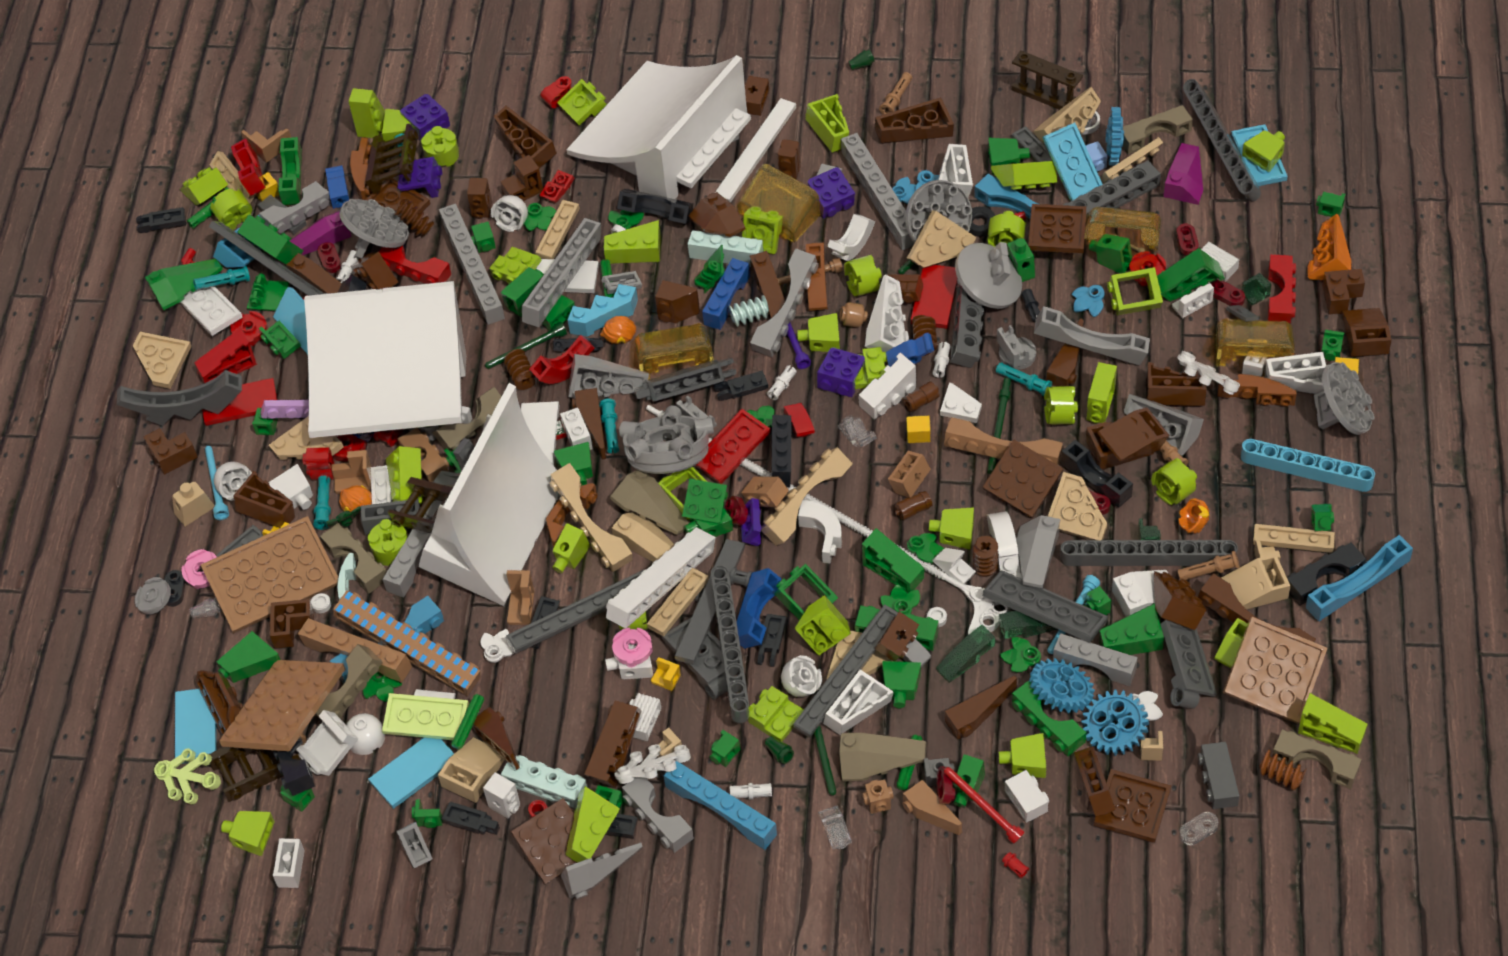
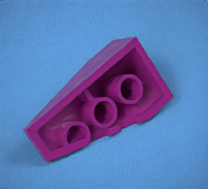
[1164,143,1203,205]
[290,210,352,255]

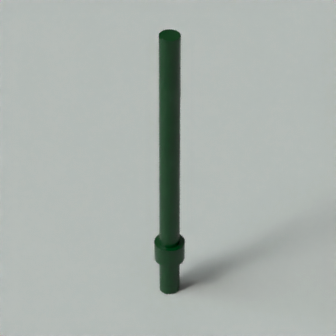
[987,378,1011,474]

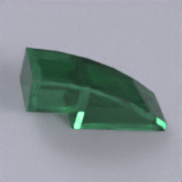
[999,611,1058,639]
[936,624,995,683]

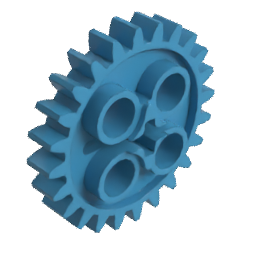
[1105,107,1124,165]
[1029,658,1095,713]
[1082,690,1149,756]

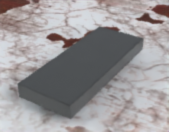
[1226,305,1259,322]

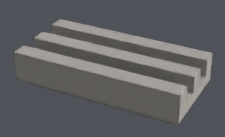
[601,271,642,294]

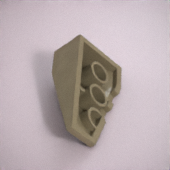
[610,470,689,535]
[839,733,926,782]

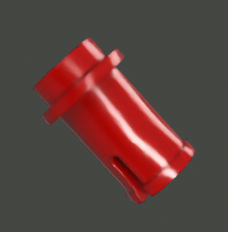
[1002,852,1030,879]

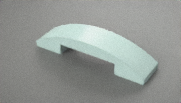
[338,553,357,629]

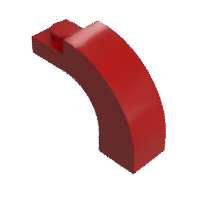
[529,335,595,384]

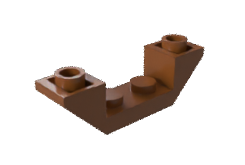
[546,483,598,548]

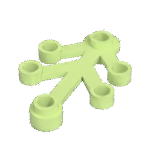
[154,749,221,805]

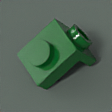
[412,799,443,828]

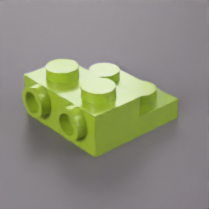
[557,79,607,126]
[742,207,783,254]
[489,247,542,284]
[855,347,887,389]
[748,686,804,742]

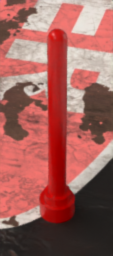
[944,767,1024,844]

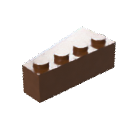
[875,97,954,143]
[494,105,557,169]
[584,700,642,788]

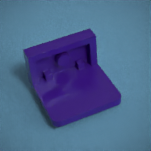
[400,94,450,142]
[398,157,443,198]
[808,167,855,219]
[817,348,865,397]

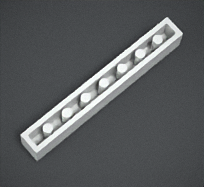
[606,527,716,628]

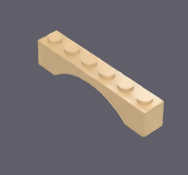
[761,447,853,546]
[549,463,633,572]

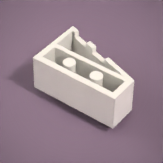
[938,144,973,197]
[1264,352,1326,394]
[859,353,916,419]
[823,670,893,735]

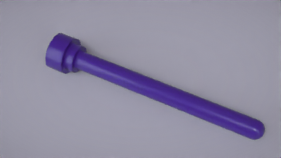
[787,322,811,369]

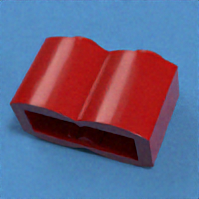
[303,447,335,481]

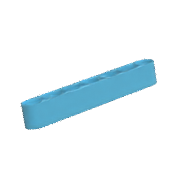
[1241,439,1375,492]

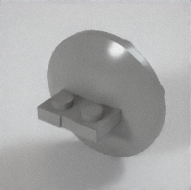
[906,180,972,243]
[340,199,409,258]
[955,242,1022,309]
[1314,362,1375,435]

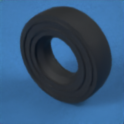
[969,206,995,237]

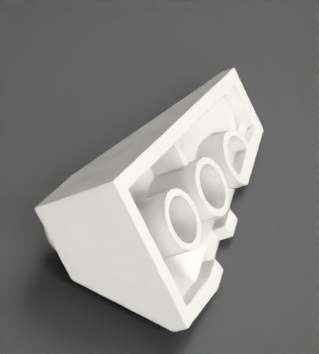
[865,275,909,352]

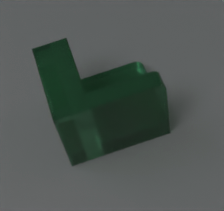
[1241,273,1272,305]
[1138,518,1161,540]

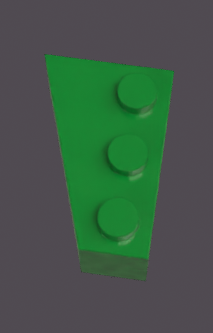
[237,214,304,265]
[1157,248,1225,302]
[862,528,924,593]
[1099,604,1164,655]

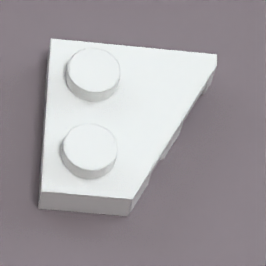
[940,383,982,423]

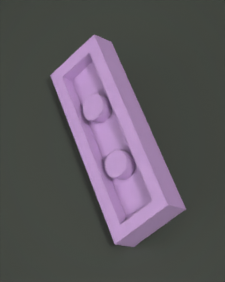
[261,400,309,419]

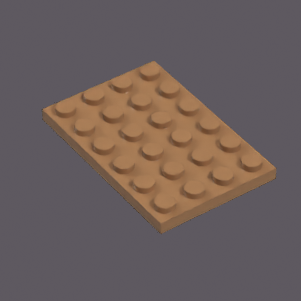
[201,516,339,633]
[219,660,346,751]

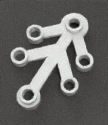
[1177,351,1240,395]
[615,744,691,784]

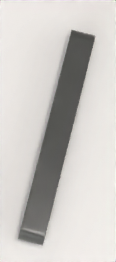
[1183,79,1261,202]
[1060,540,1238,566]
[711,565,750,723]

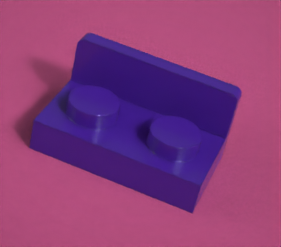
[741,498,762,546]

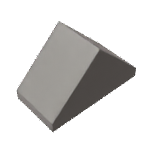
[397,822,433,868]

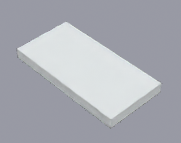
[536,259,599,293]
[179,286,242,336]
[521,402,560,466]

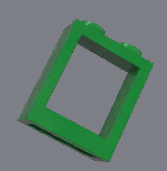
[774,563,838,621]

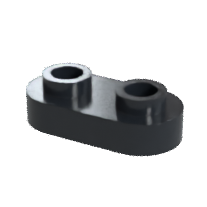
[165,570,186,607]

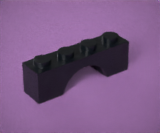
[617,188,694,224]
[771,415,791,487]
[1061,440,1133,508]
[1287,542,1366,606]
[273,735,316,796]

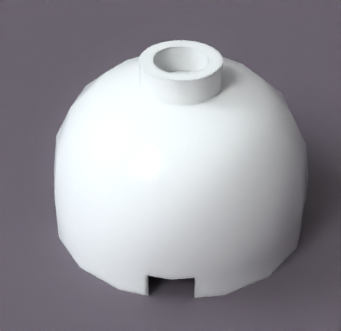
[491,195,528,232]
[214,462,252,501]
[781,655,822,697]
[346,713,385,755]

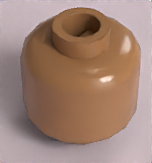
[839,302,868,328]

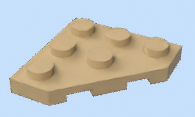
[907,210,976,267]
[133,332,192,389]
[269,416,344,460]
[1048,472,1107,540]
[826,631,892,680]

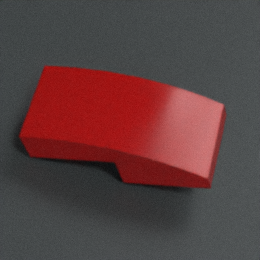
[540,170,574,203]
[783,403,815,437]

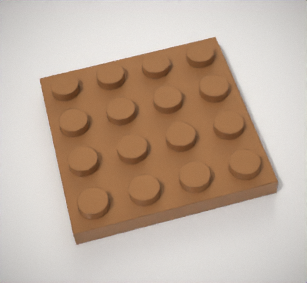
[1223,617,1328,724]

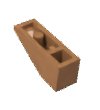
[902,780,962,835]

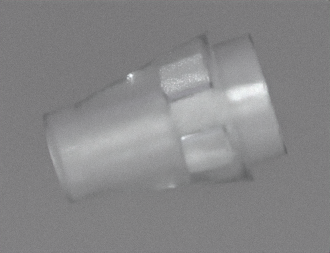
[190,597,221,619]

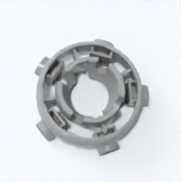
[619,405,714,474]

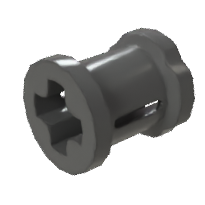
[730,567,753,588]

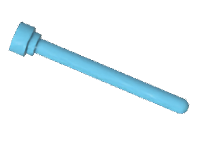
[205,446,229,520]
[1047,575,1100,654]

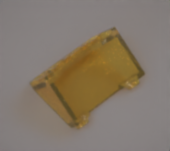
[737,164,820,243]
[1084,207,1162,250]
[1216,318,1295,366]
[634,323,714,379]

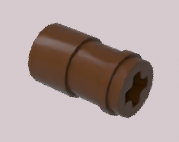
[903,381,940,412]
[895,491,933,521]

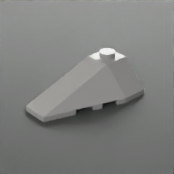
[568,354,649,398]
[561,843,643,900]

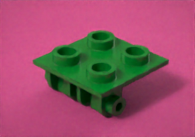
[694,245,724,294]
[247,274,290,311]
[682,479,728,523]

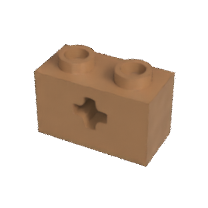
[888,451,931,498]
[741,477,789,507]

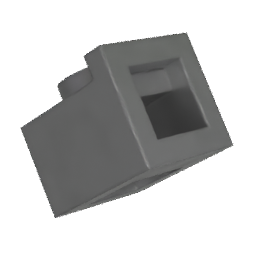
[924,758,955,786]

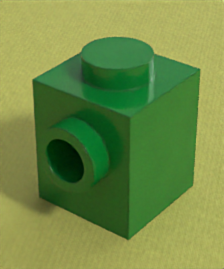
[471,222,496,253]

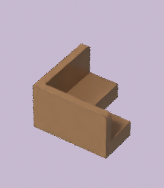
[241,129,291,163]
[332,450,372,494]
[506,570,535,625]

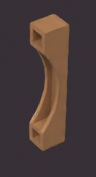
[944,417,1063,465]
[298,618,412,682]

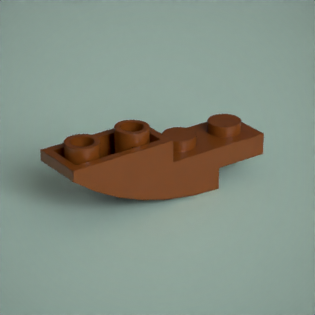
[350,138,372,200]
[806,242,828,311]
[1218,374,1296,406]

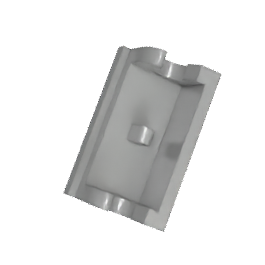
[997,325,1031,368]
[676,396,717,428]

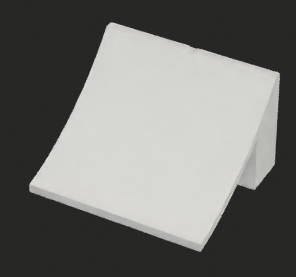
[567,55,751,199]
[304,281,467,438]
[419,383,560,606]

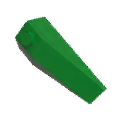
[145,259,223,310]

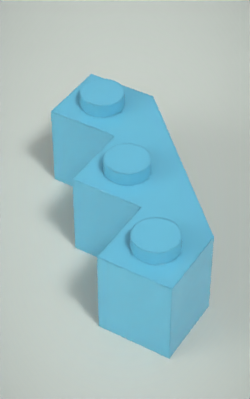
[568,284,638,337]

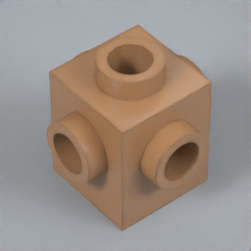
[862,780,894,814]

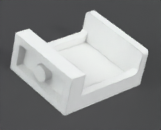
[296,710,359,776]

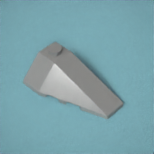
[1124,394,1204,455]
[1016,515,1060,588]

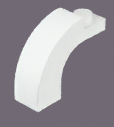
[827,214,876,261]
[798,500,842,563]
[987,511,1020,574]

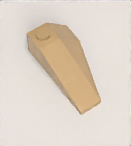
[1033,87,1101,146]
[612,512,674,562]

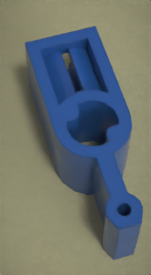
[325,165,349,209]
[886,333,934,367]

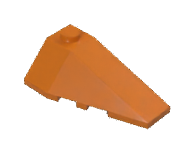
[1308,214,1351,280]

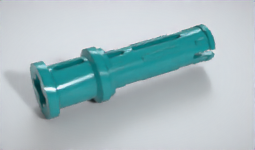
[193,266,250,290]
[996,362,1052,396]
[599,398,619,454]
[313,476,331,530]

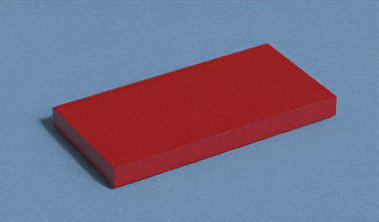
[911,265,957,329]
[203,378,277,426]
[694,409,771,484]

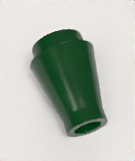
[848,49,875,70]
[765,736,794,764]

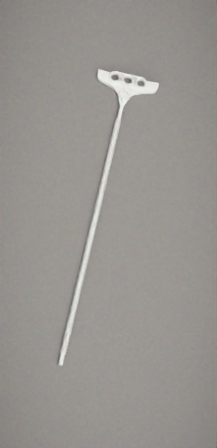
[646,405,1022,646]

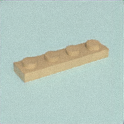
[1100,137,1163,184]
[209,151,256,204]
[535,200,580,259]
[1253,524,1335,553]
[647,568,709,637]

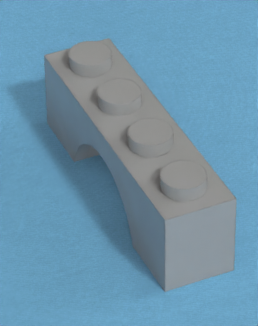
[259,181,330,234]
[1053,633,1138,686]
[622,777,694,853]

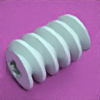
[728,295,769,327]

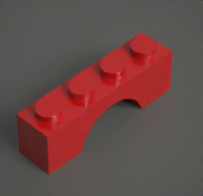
[231,138,266,196]
[379,245,451,284]
[1268,254,1296,325]

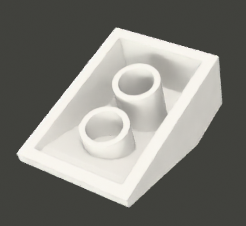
[1112,570,1168,617]

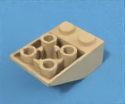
[1221,554,1290,609]
[438,737,505,803]

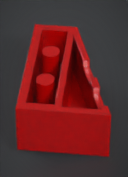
[194,328,257,384]

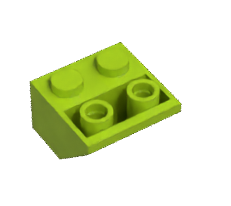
[180,167,228,205]
[795,595,851,655]
[1214,618,1247,668]

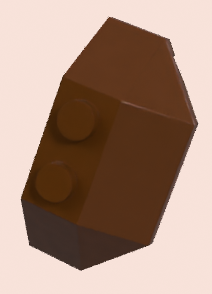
[689,192,746,237]
[196,670,243,736]

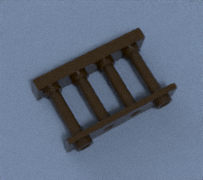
[1011,50,1083,110]
[365,123,419,194]
[388,477,453,534]
[209,747,301,802]

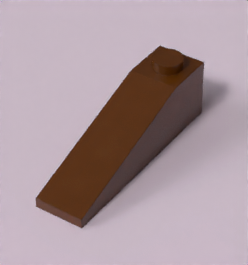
[750,251,785,318]
[287,253,342,294]
[1046,318,1084,387]
[572,388,606,460]
[945,675,1017,740]
[473,707,520,770]
[1074,746,1116,816]

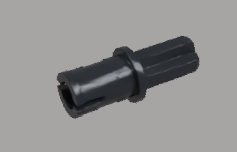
[1021,289,1040,323]

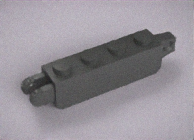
[634,358,737,401]

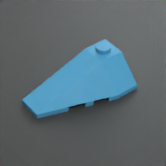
[213,215,262,268]

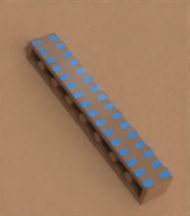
[333,591,480,696]

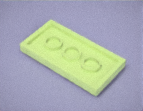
[382,693,469,740]

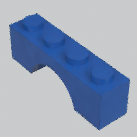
[702,258,750,330]
[736,568,782,649]

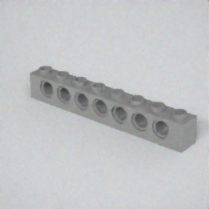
[841,133,915,250]
[439,204,505,325]
[522,218,601,327]

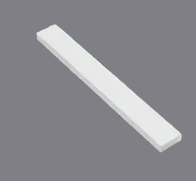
[715,98,796,203]

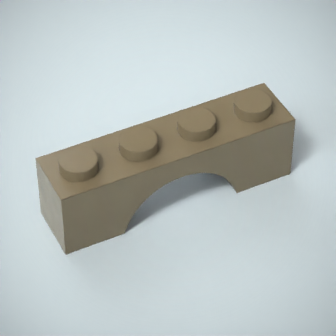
[1122,105,1193,154]
[432,387,502,450]
[320,523,387,594]
[316,644,383,719]
[1272,730,1362,789]

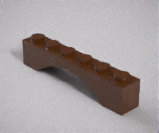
[1198,573,1316,642]

